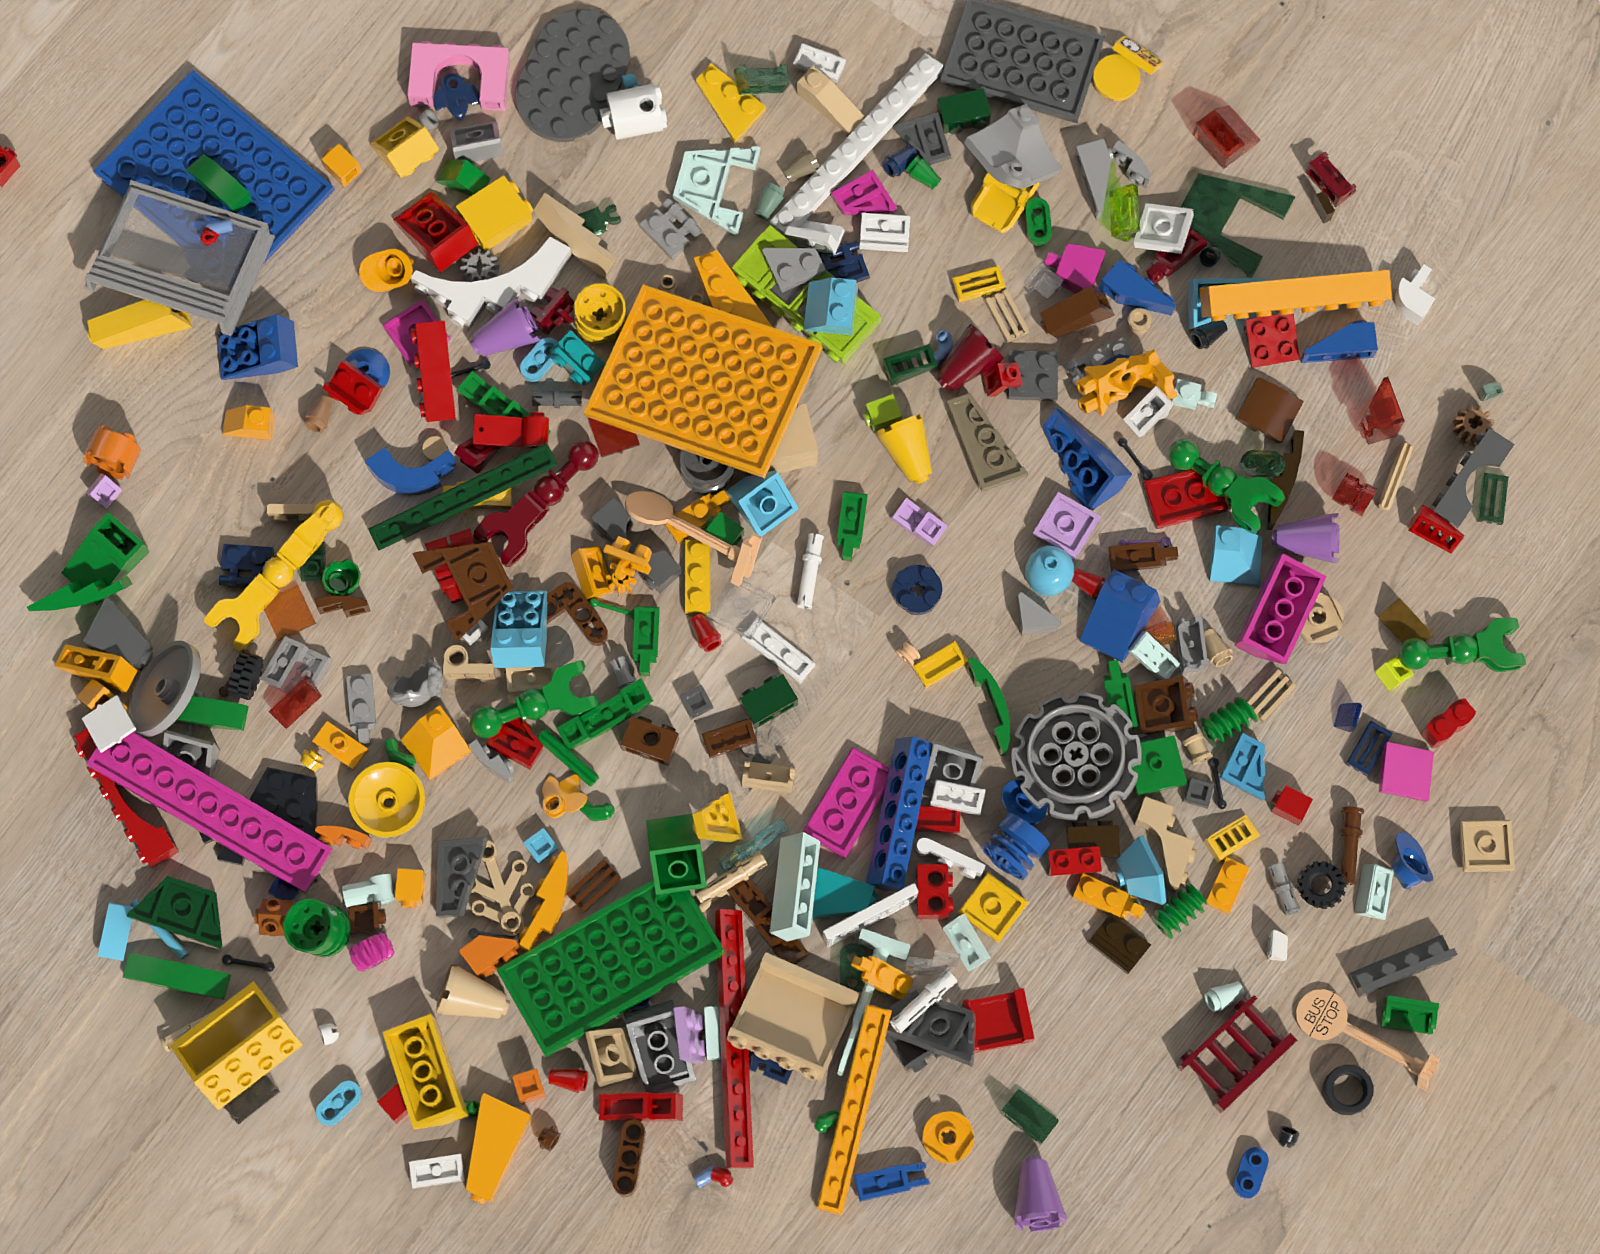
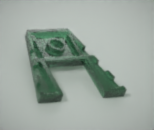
[1180,173,1295,278]

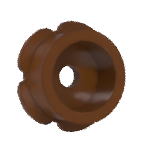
[537,1126,561,1151]

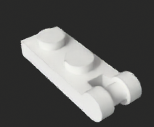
[916,838,986,879]

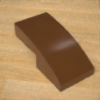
[315,596,371,617]

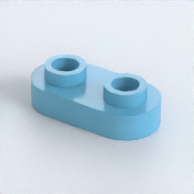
[520,338,558,382]
[316,1081,362,1126]

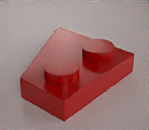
[487,717,543,770]

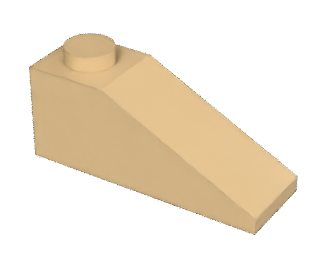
[797,66,866,135]

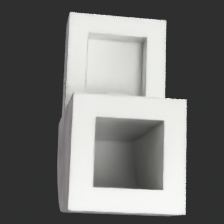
[1394,264,1435,326]

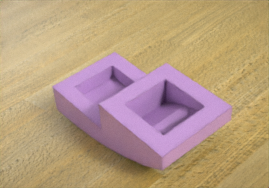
[890,498,948,546]

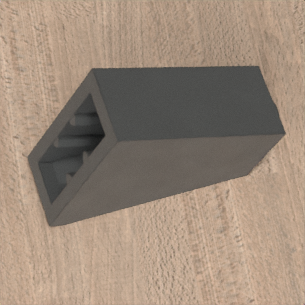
[83,597,153,671]

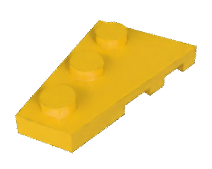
[696,63,766,144]
[692,792,743,843]

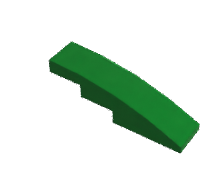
[455,371,551,433]
[27,576,132,611]
[123,953,231,1000]

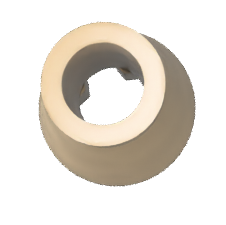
[1204,629,1233,667]

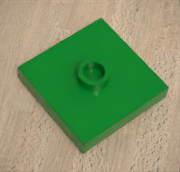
[1132,735,1187,796]

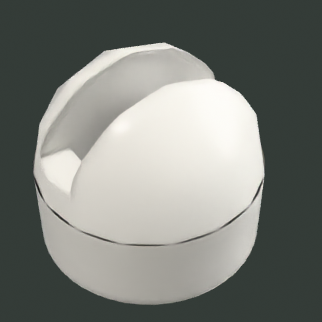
[318,1023,339,1046]

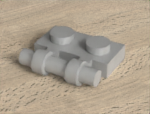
[639,198,702,260]

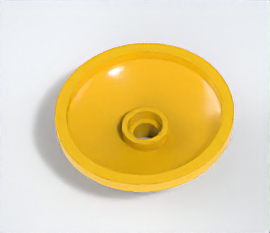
[349,762,425,838]

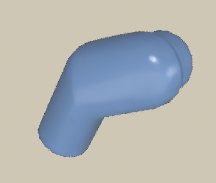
[934,329,953,366]

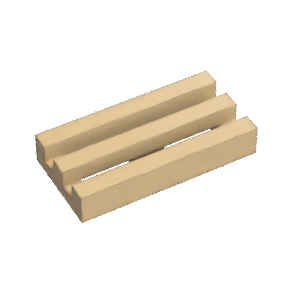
[985,289,1029,343]
[1247,669,1297,723]

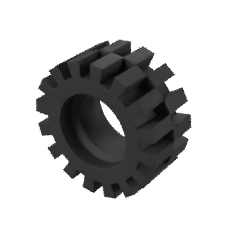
[228,651,263,700]
[1297,861,1347,909]

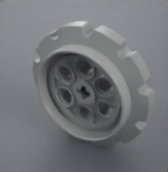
[1011,692,1142,821]

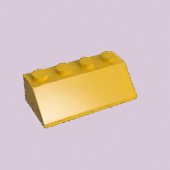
[382,1014,468,1129]

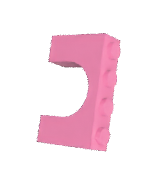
[408,41,510,111]

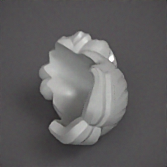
[387,659,443,707]

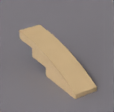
[533,193,618,278]

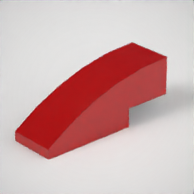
[599,1092,683,1122]

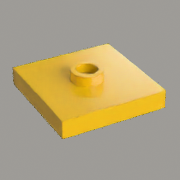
[957,872,1029,944]

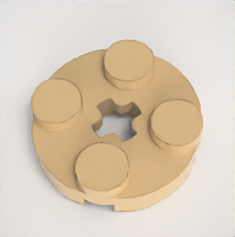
[1300,593,1344,643]

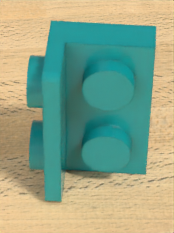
[549,330,605,386]

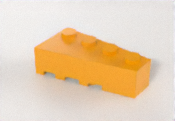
[694,250,772,327]

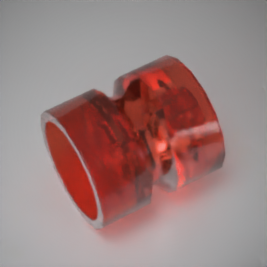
[1331,472,1378,517]

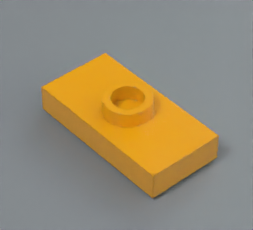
[312,721,369,771]

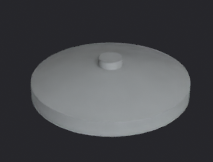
[128,641,201,736]

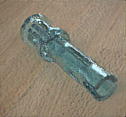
[717,817,789,873]

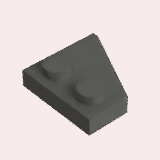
[894,112,952,165]

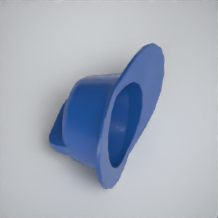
[1392,832,1433,889]

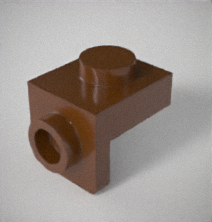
[349,902,386,933]

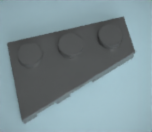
[436,837,488,918]

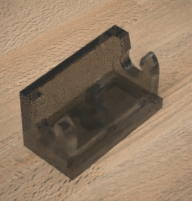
[223,1074,280,1125]

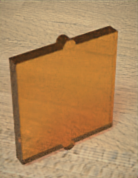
[264,585,316,641]

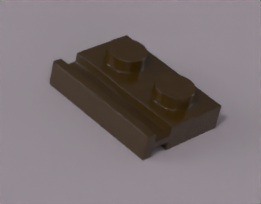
[1088,913,1151,975]

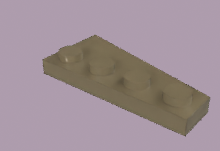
[947,393,1028,492]

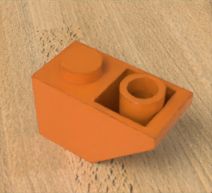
[459,935,520,978]

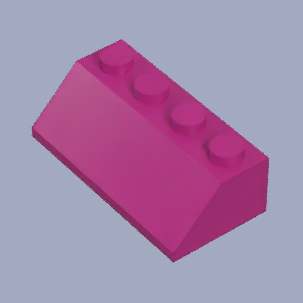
[1234,554,1327,664]

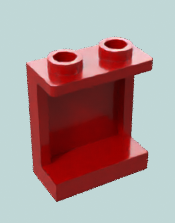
[962,988,1035,1053]

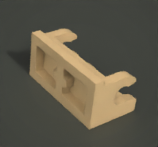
[742,761,796,793]

